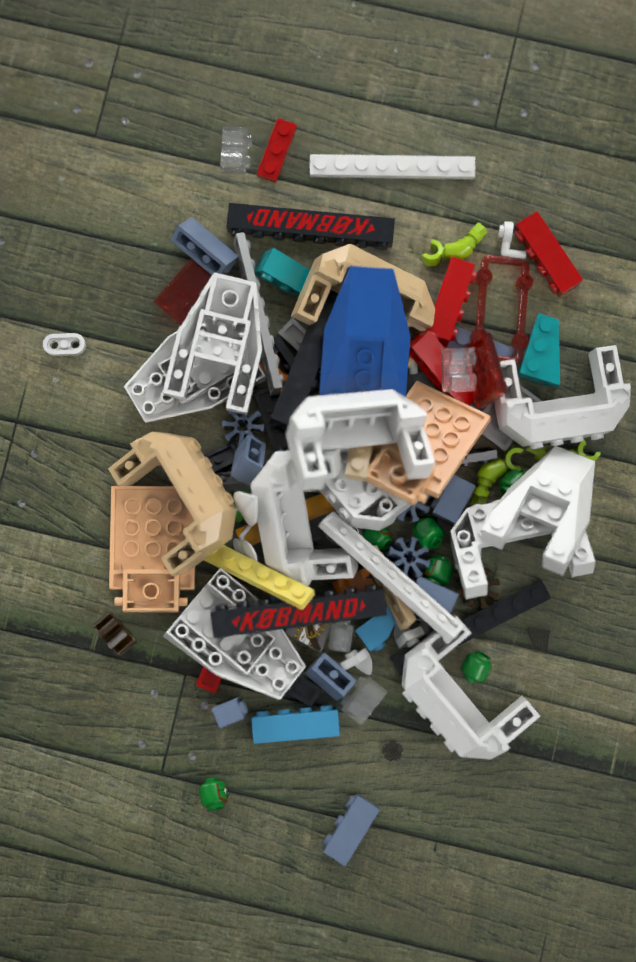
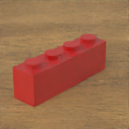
[514,211,583,298]
[427,256,477,346]
[409,330,481,406]

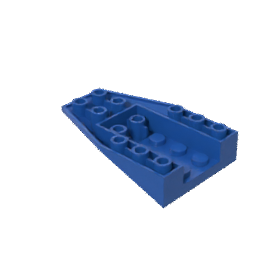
[319,266,410,397]

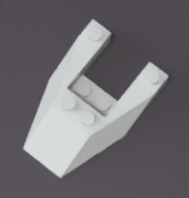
[162,272,262,415]
[482,446,595,575]

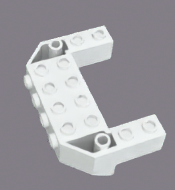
[488,345,631,449]
[286,389,435,491]
[318,448,427,531]
[251,449,358,587]
[451,500,595,599]
[402,614,540,759]

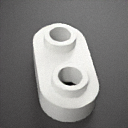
[43,333,86,356]

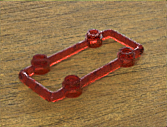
[470,255,534,365]

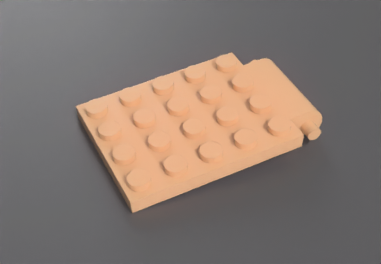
[366,381,491,506]
[109,486,195,613]

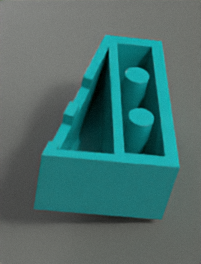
[254,248,310,300]
[517,313,560,390]

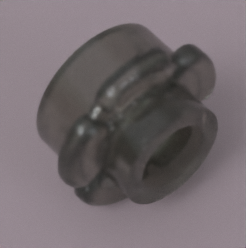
[382,740,403,761]

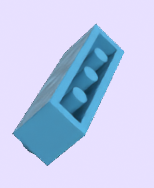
[252,705,340,744]

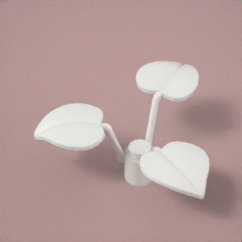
[233,492,258,562]

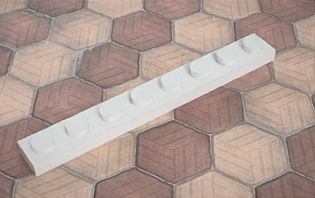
[310,154,475,179]
[319,511,464,642]

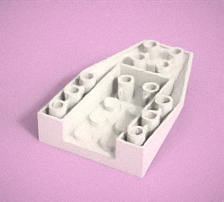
[124,331,266,423]
[163,568,306,700]

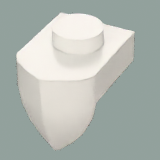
[394,622,425,649]
[340,648,373,675]

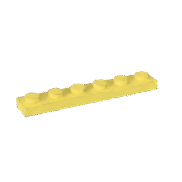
[204,545,315,610]

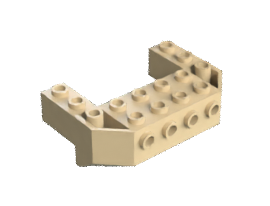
[291,244,435,368]
[108,432,237,576]

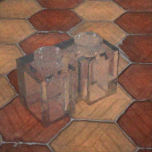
[220,126,252,174]
[442,348,477,392]
[328,621,354,652]
[340,675,388,726]

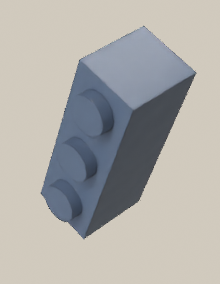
[171,217,239,275]
[322,793,380,866]

